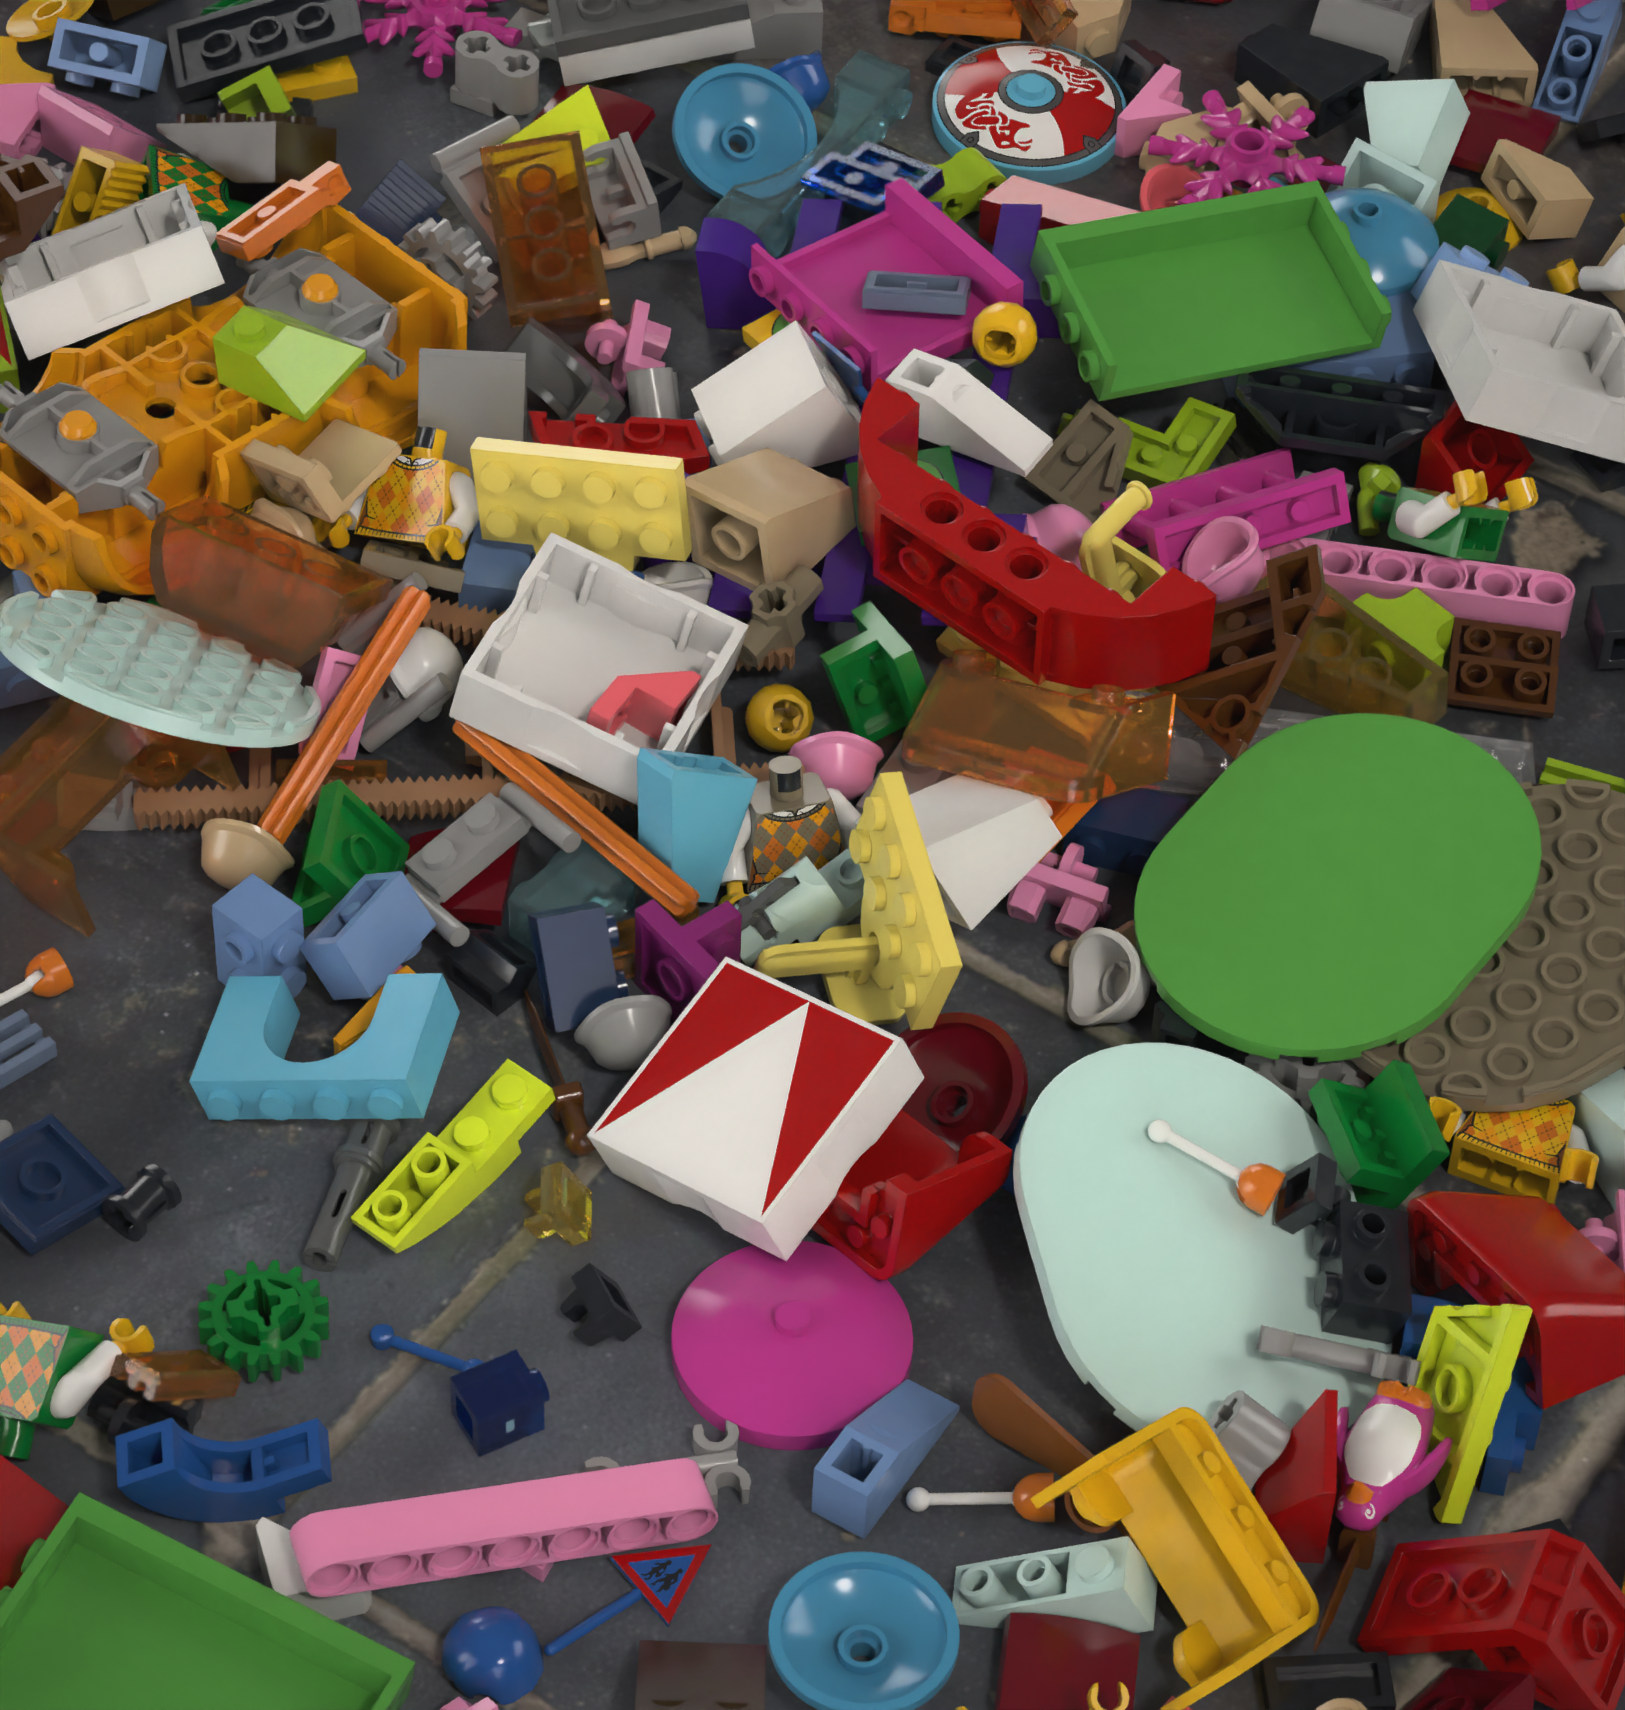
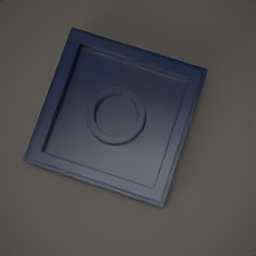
[0,1113,126,1256]

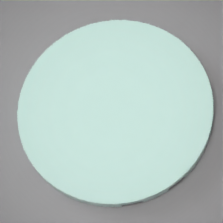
[0,589,322,748]

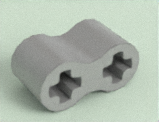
[455,31,539,115]
[626,367,682,419]
[1209,1390,1291,1491]

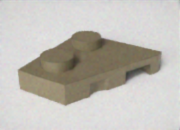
[1024,398,1134,524]
[359,538,465,594]

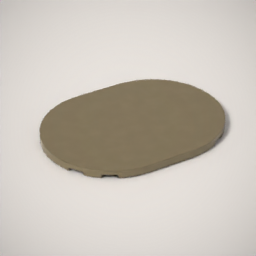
[1351,779,1625,1112]

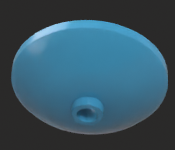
[672,63,817,206]
[1326,188,1439,297]
[768,1551,960,1710]

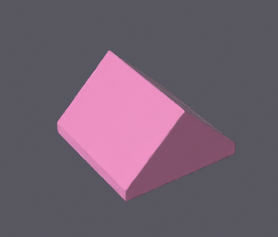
[37,84,167,165]

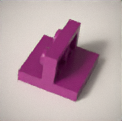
[635,899,742,1023]

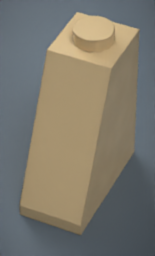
[1428,0,1538,107]

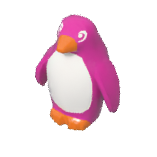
[1335,1380,1452,1531]

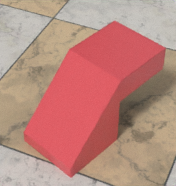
[586,671,702,742]

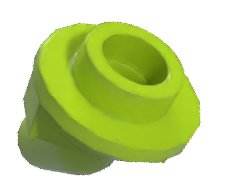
[1356,462,1401,536]

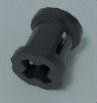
[102,1163,182,1242]

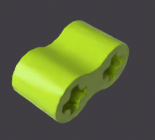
[907,147,1007,223]

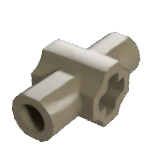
[738,565,824,667]

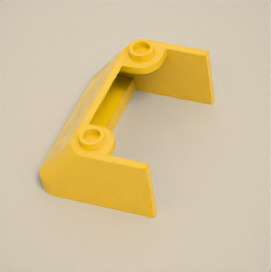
[1030,1407,1319,1710]

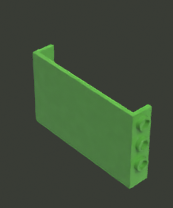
[1030,180,1392,401]
[0,1492,416,1710]

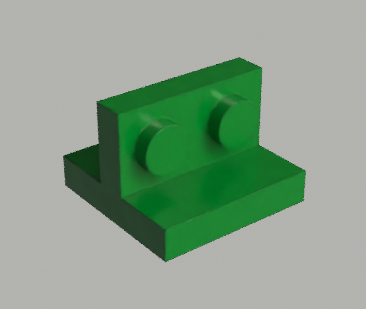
[820,601,945,744]
[292,779,410,928]
[1308,1059,1451,1209]

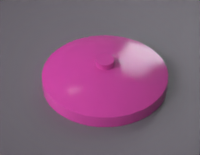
[671,1241,913,1451]

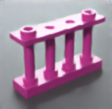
[1099,447,1351,572]

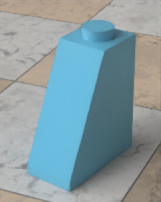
[637,747,758,903]

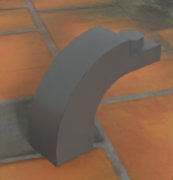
[503,315,626,423]

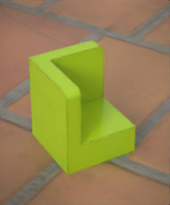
[217,66,296,122]

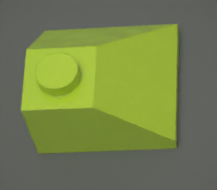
[213,305,367,422]

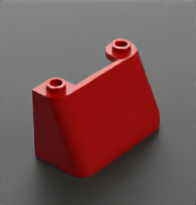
[811,1109,1013,1280]
[1407,1191,1625,1410]

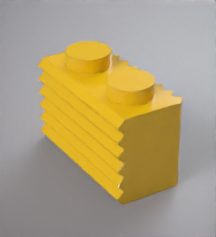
[51,145,150,235]

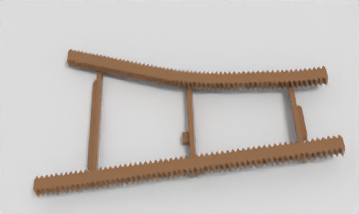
[133,537,805,831]

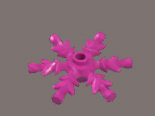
[364,0,523,78]
[1148,90,1346,205]

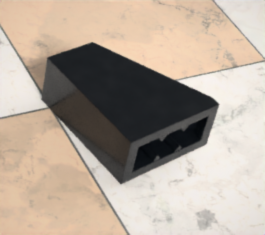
[1234,23,1389,139]

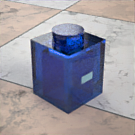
[450,1349,550,1457]

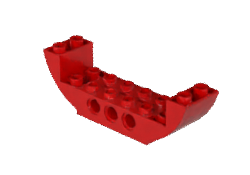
[857,378,1217,691]

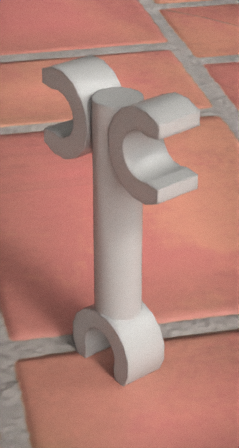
[1256,1325,1421,1386]
[584,1420,751,1508]

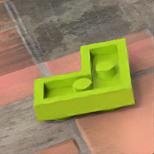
[1118,397,1237,488]

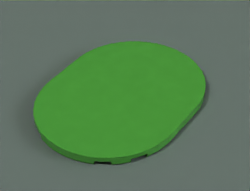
[1134,713,1542,1062]

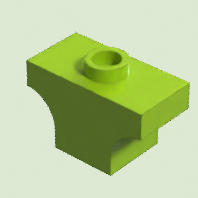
[1346,587,1455,699]

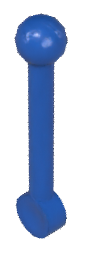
[370,1324,486,1382]

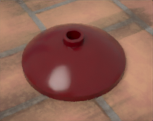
[898,1012,1028,1153]

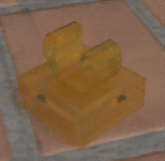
[524,1161,592,1247]

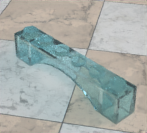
[708,50,913,257]

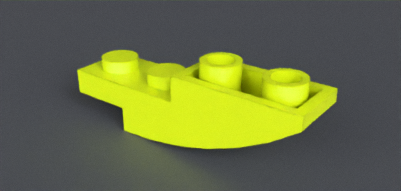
[350,1059,555,1254]

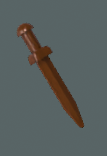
[523,989,596,1156]
[1313,1514,1389,1652]

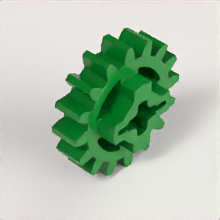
[198,1260,330,1383]

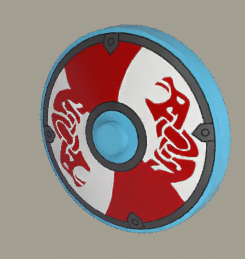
[931,41,1126,185]

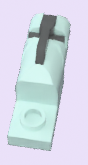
[734,848,865,967]

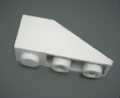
[885,349,1053,477]

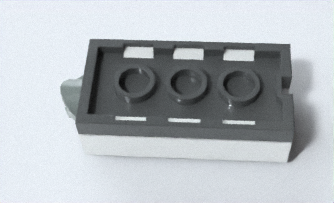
[528,0,755,86]

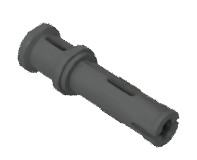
[303,1119,401,1272]

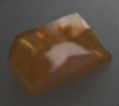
[479,130,614,327]
[149,495,393,668]

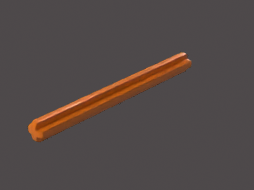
[256,586,431,845]
[452,719,700,918]

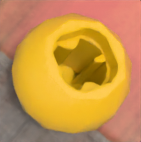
[972,301,1037,368]
[745,683,814,753]

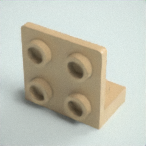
[240,419,402,523]

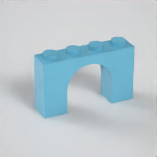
[189,973,460,1121]

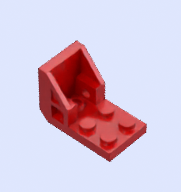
[1357,1529,1625,1710]

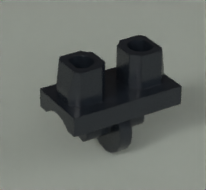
[87,1361,205,1447]

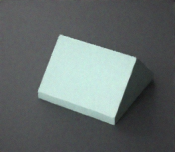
[1325,137,1441,224]

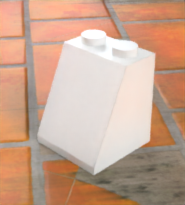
[691,320,862,468]
[854,769,1062,930]

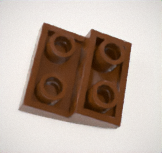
[1445,617,1561,718]

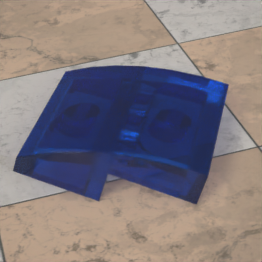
[800,141,945,214]

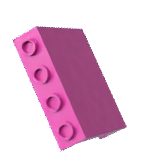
[749,178,1024,392]

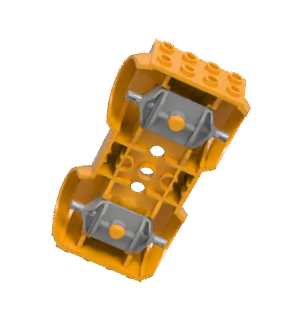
[0,204,468,597]

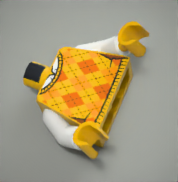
[312,426,479,561]
[1428,1097,1599,1205]

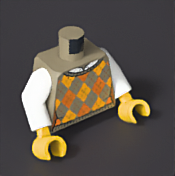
[718,755,861,906]

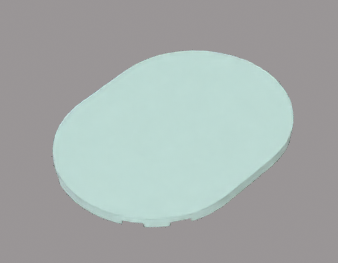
[1013,1042,1392,1431]

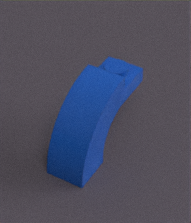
[115,1418,332,1523]

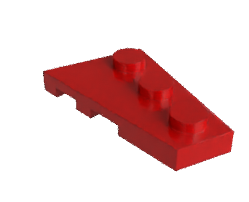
[528,411,710,474]

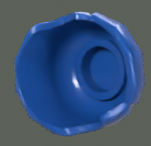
[441,1606,544,1705]

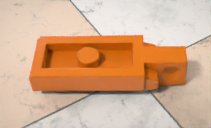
[888,0,1022,42]
[215,161,351,262]

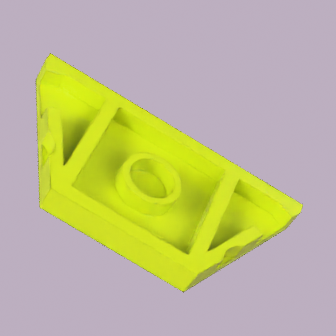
[1408,1304,1533,1524]

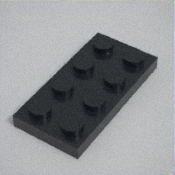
[166,0,369,103]

